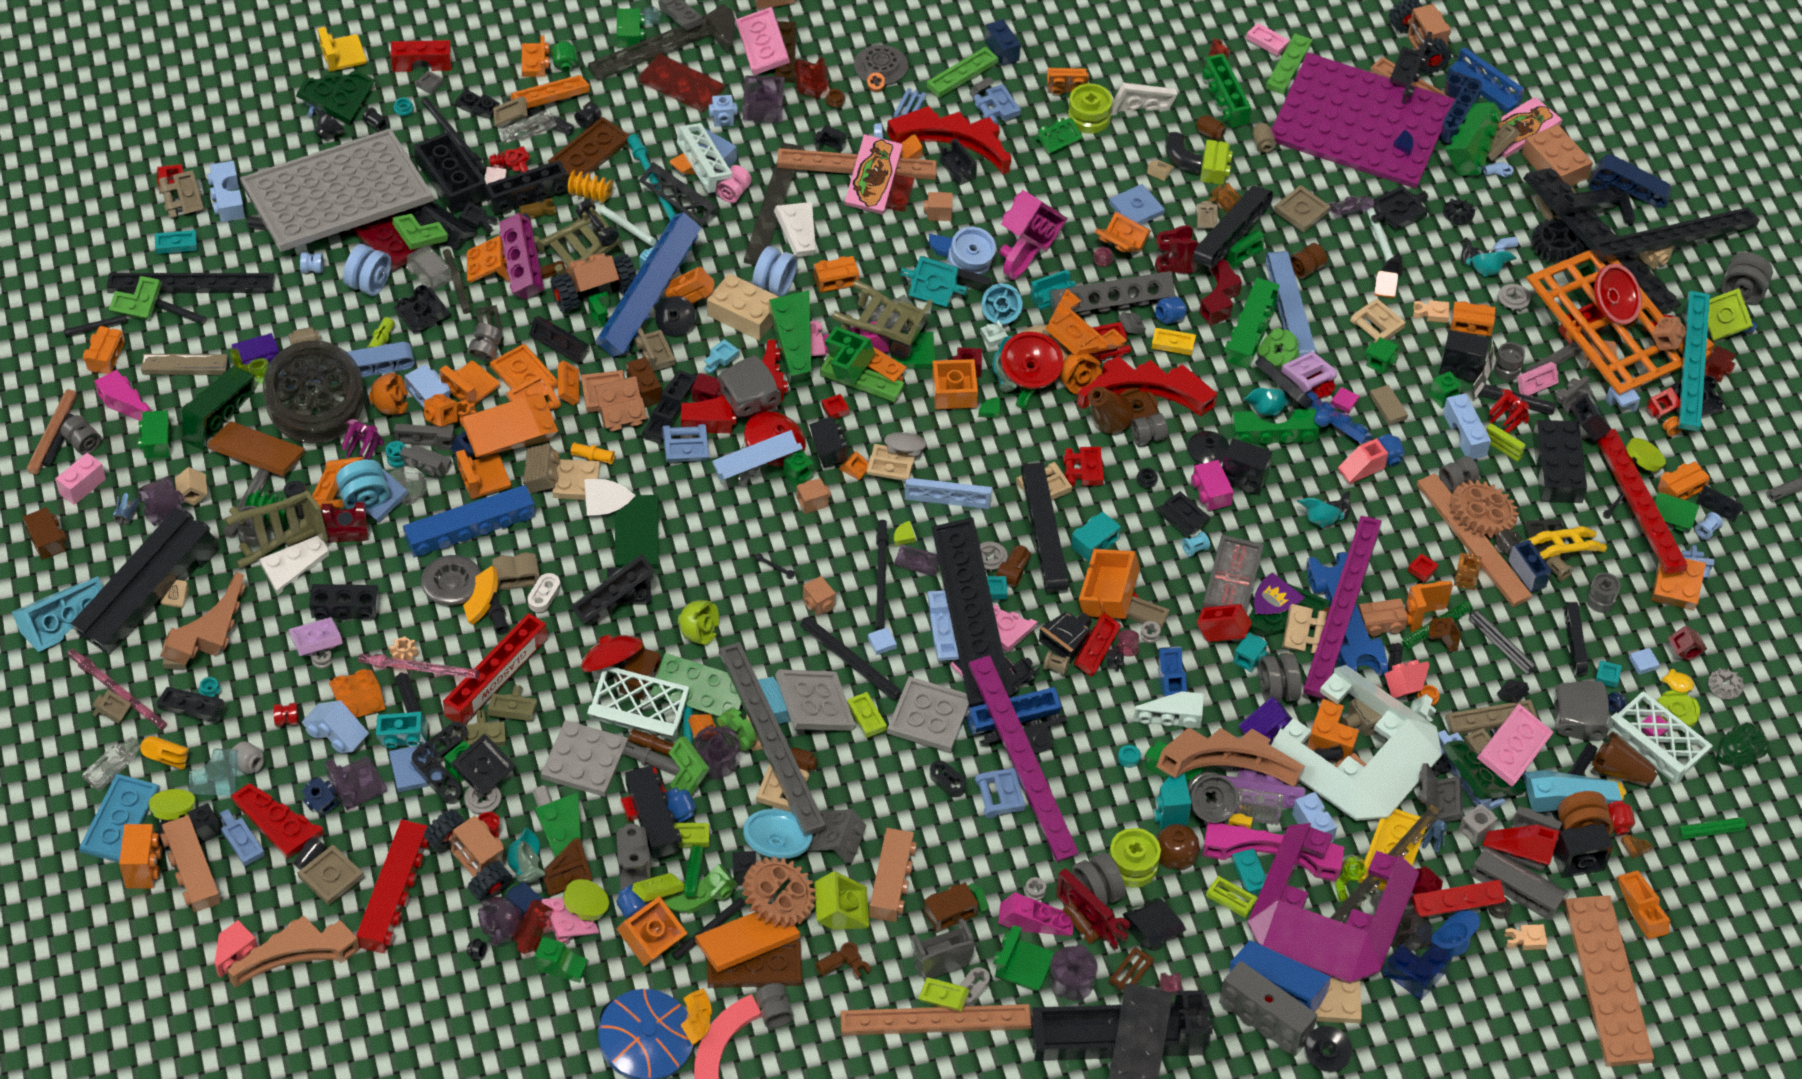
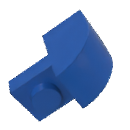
[1158,646,1187,696]

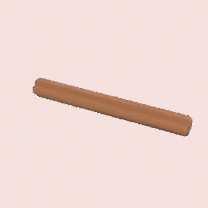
[27,389,77,475]

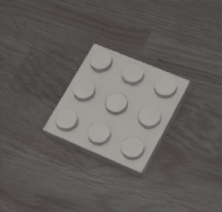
[775,669,856,731]
[887,676,969,753]
[541,720,628,797]

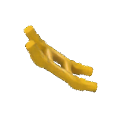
[1527,526,1607,559]

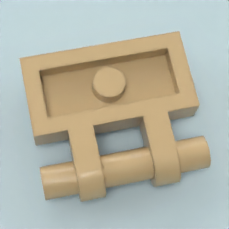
[1282,604,1327,655]

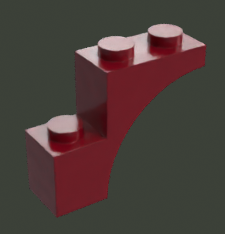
[1199,258,1242,327]

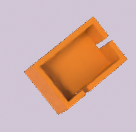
[1079,549,1140,619]

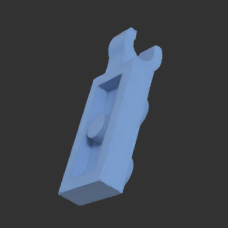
[219,809,265,867]

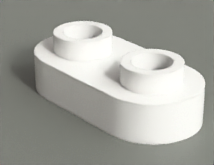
[528,573,560,612]

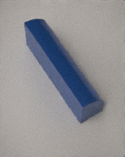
[966,687,1061,735]
[1230,940,1331,1012]

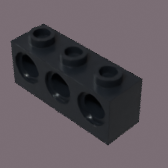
[309,584,380,620]

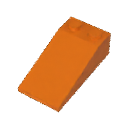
[461,393,558,457]

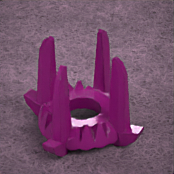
[342,419,383,460]

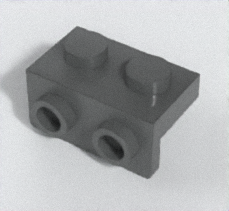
[400,445,451,478]

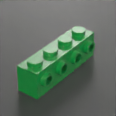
[1202,53,1252,128]

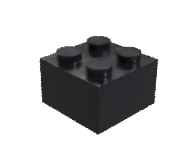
[1439,330,1490,382]
[1222,438,1273,496]
[1553,824,1613,879]

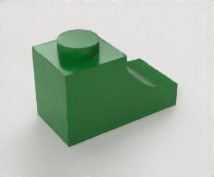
[534,937,588,983]

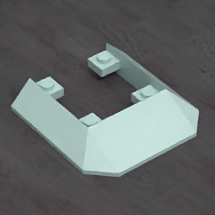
[1271,665,1442,821]

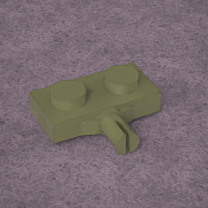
[488,685,537,721]
[459,710,506,746]

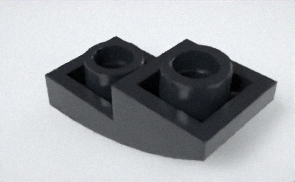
[455,88,500,118]

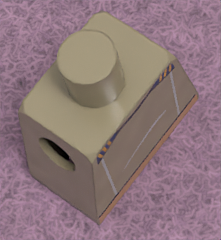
[1342,684,1383,737]

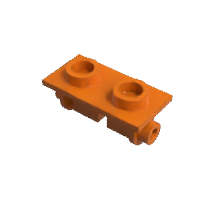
[867,347,907,382]

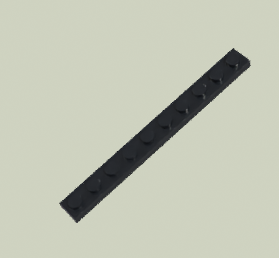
[1590,207,1760,262]

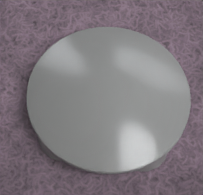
[884,432,927,456]

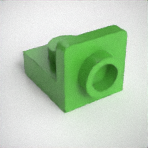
[703,864,738,901]

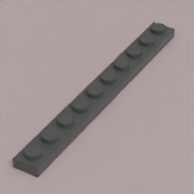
[719,642,826,836]

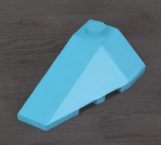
[12,576,103,652]
[1522,770,1622,812]

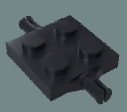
[1371,186,1429,230]

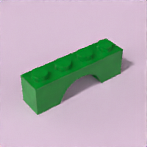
[1231,409,1319,444]

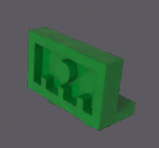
[1034,117,1083,155]

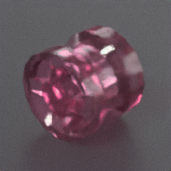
[1117,630,1139,657]
[1160,972,1182,995]

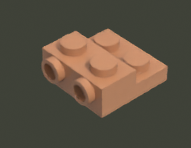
[594,376,647,431]

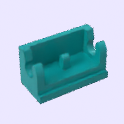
[1030,269,1076,311]

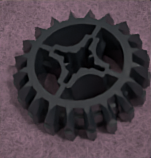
[1531,217,1586,264]

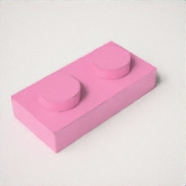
[1246,23,1289,56]
[1517,362,1559,395]

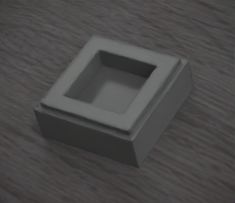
[416,71,444,95]
[969,77,994,98]

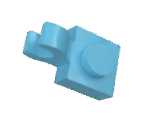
[704,339,739,374]

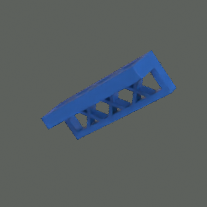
[1448,47,1524,114]

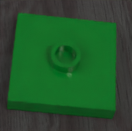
[892,332,935,369]

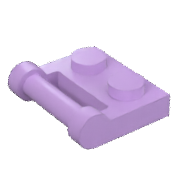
[1281,351,1337,393]

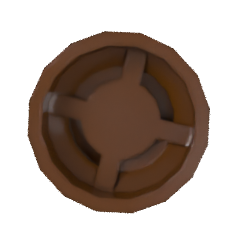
[1290,243,1328,279]

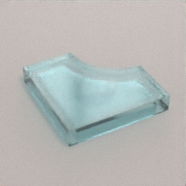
[189,748,238,796]

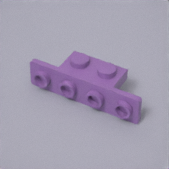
[1221,768,1305,808]

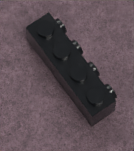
[485,160,568,214]
[571,553,655,624]
[625,765,682,859]

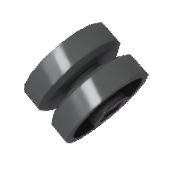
[1722,252,1773,304]
[1258,652,1301,702]
[1072,852,1125,905]

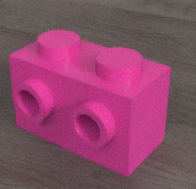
[1191,460,1234,511]

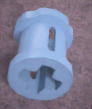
[1695,512,1723,540]

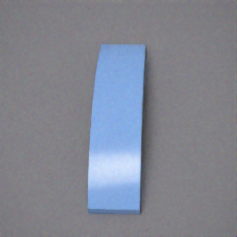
[928,590,959,661]

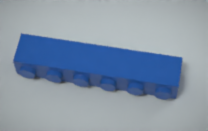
[403,485,536,558]

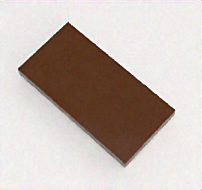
[548,117,630,178]
[707,941,802,988]

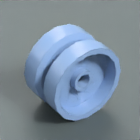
[947,227,996,276]
[343,244,391,296]
[752,246,798,297]

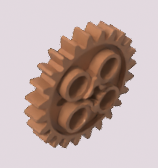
[1450,480,1519,538]
[742,856,816,928]

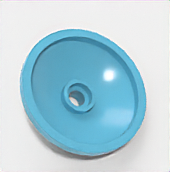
[743,809,812,859]

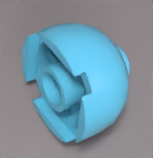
[981,283,1023,325]

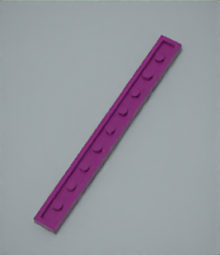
[1303,516,1382,699]
[968,655,1079,863]

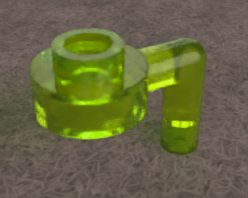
[230,349,270,378]
[1335,856,1366,901]

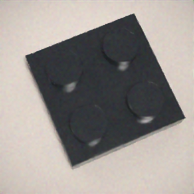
[451,733,516,797]

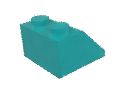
[1153,773,1192,831]

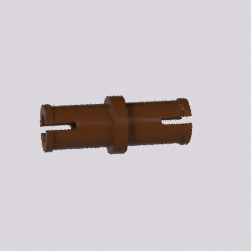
[628,728,675,757]

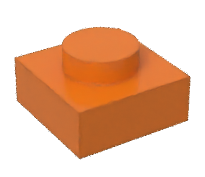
[688,714,718,738]

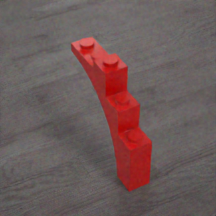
[887,106,1012,175]
[681,340,788,434]
[1077,356,1218,417]

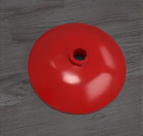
[1594,264,1642,325]
[1001,331,1063,389]
[744,411,806,467]
[580,634,644,672]

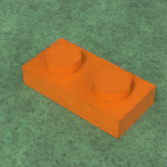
[558,360,579,405]

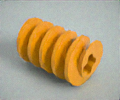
[568,170,613,203]

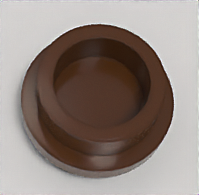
[826,89,845,107]

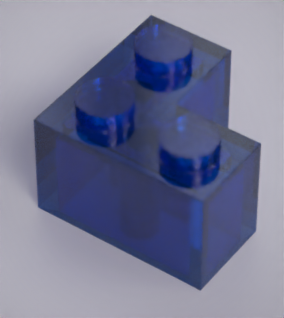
[1383,943,1453,1000]

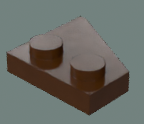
[542,837,593,896]

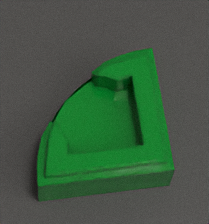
[978,397,1000,418]
[968,883,989,912]

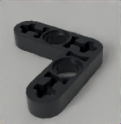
[411,722,467,804]

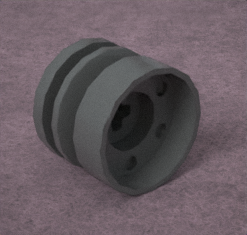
[1187,772,1239,823]

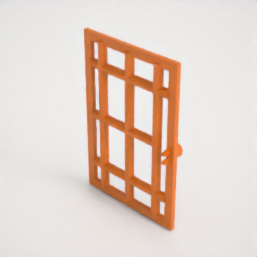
[1526,250,1684,395]

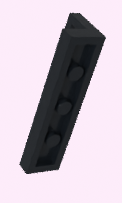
[639,162,720,226]
[401,201,478,250]

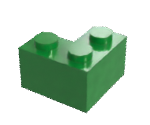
[825,326,875,385]

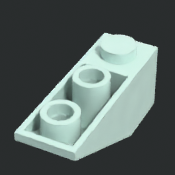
[1134,691,1204,728]

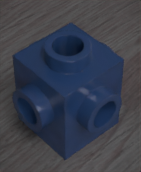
[301,777,341,817]

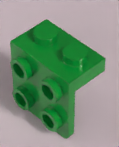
[993,925,1054,991]

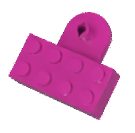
[999,190,1068,280]

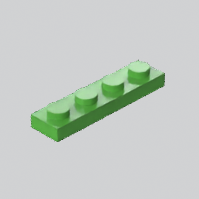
[1266,34,1313,95]
[926,47,998,98]
[820,355,904,402]

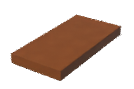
[208,421,305,476]

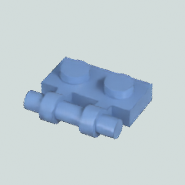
[973,84,1021,124]

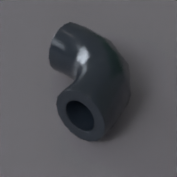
[1165,132,1202,174]

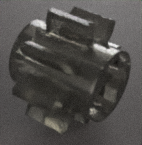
[1494,529,1522,555]

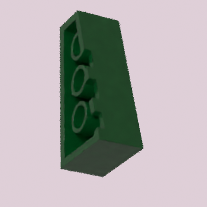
[182,366,255,451]

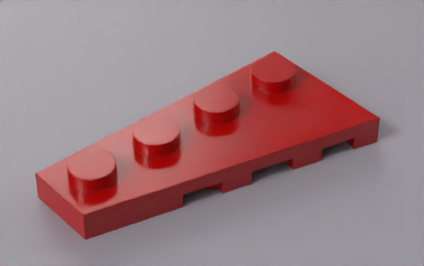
[231,783,324,859]

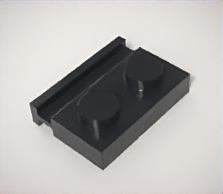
[1157,491,1210,538]

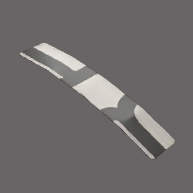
[1473,338,1494,398]

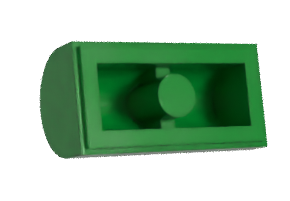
[1224,230,1264,267]

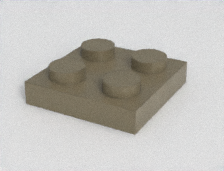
[1274,185,1331,232]
[297,845,364,906]

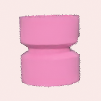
[715,165,752,203]

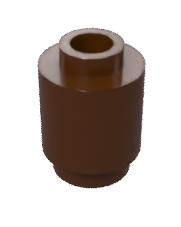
[1196,114,1227,141]
[790,747,818,773]

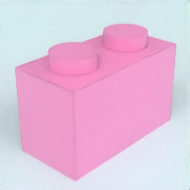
[55,453,106,505]

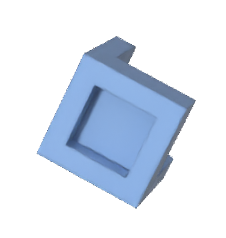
[1606,382,1640,412]

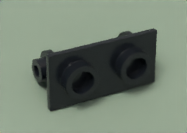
[1696,485,1744,522]
[1007,657,1040,694]

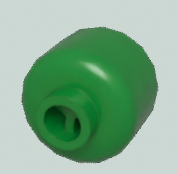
[551,41,578,72]

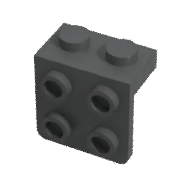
[1419,763,1463,822]
[1501,806,1562,871]
[806,809,866,863]

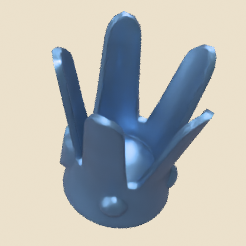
[113,493,139,526]
[1422,819,1447,853]

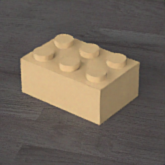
[707,273,779,341]

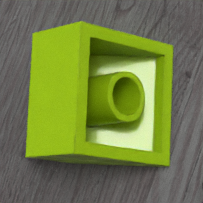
[815,871,869,930]

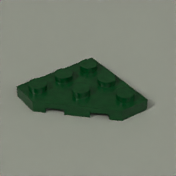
[296,71,375,124]
[1248,583,1331,636]
[1442,740,1526,800]

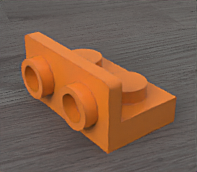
[522,35,549,77]

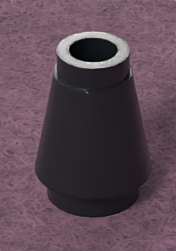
[293,837,327,870]

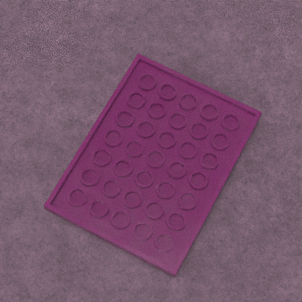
[1272,52,1455,189]

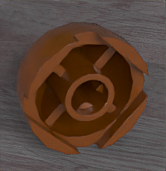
[1156,824,1200,871]

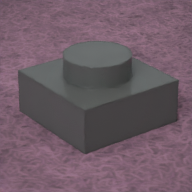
[1118,312,1146,335]

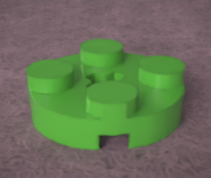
[1258,328,1300,369]
[717,708,756,752]

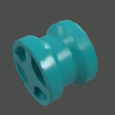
[385,441,407,468]

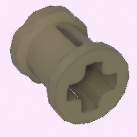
[1546,555,1574,582]
[1043,651,1070,676]

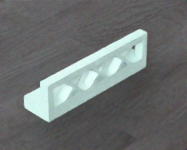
[677,123,732,193]

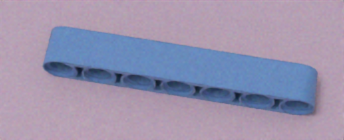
[1266,251,1316,358]
[268,342,415,392]

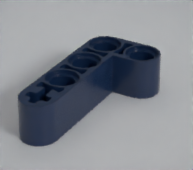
[1440,72,1482,143]
[1588,155,1672,208]

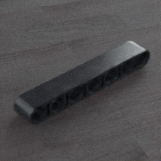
[1193,185,1273,268]
[1021,462,1069,594]

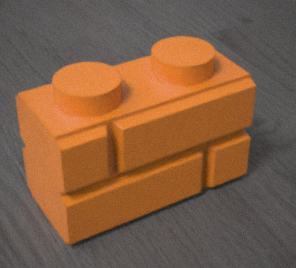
[813,256,859,293]
[665,266,715,305]
[1450,301,1495,337]
[83,326,125,374]
[1658,461,1710,500]

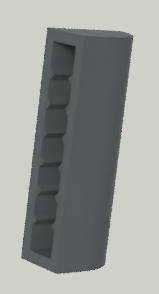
[1470,847,1569,921]

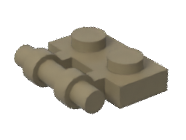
[159,170,204,218]

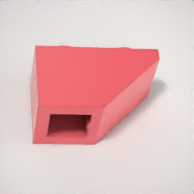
[1338,438,1388,484]
[1384,660,1429,698]
[214,920,257,978]

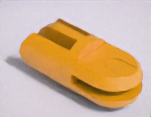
[140,736,189,770]

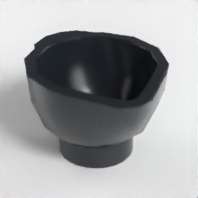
[314,109,346,141]

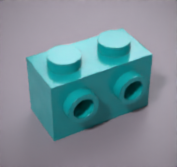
[376,712,428,748]

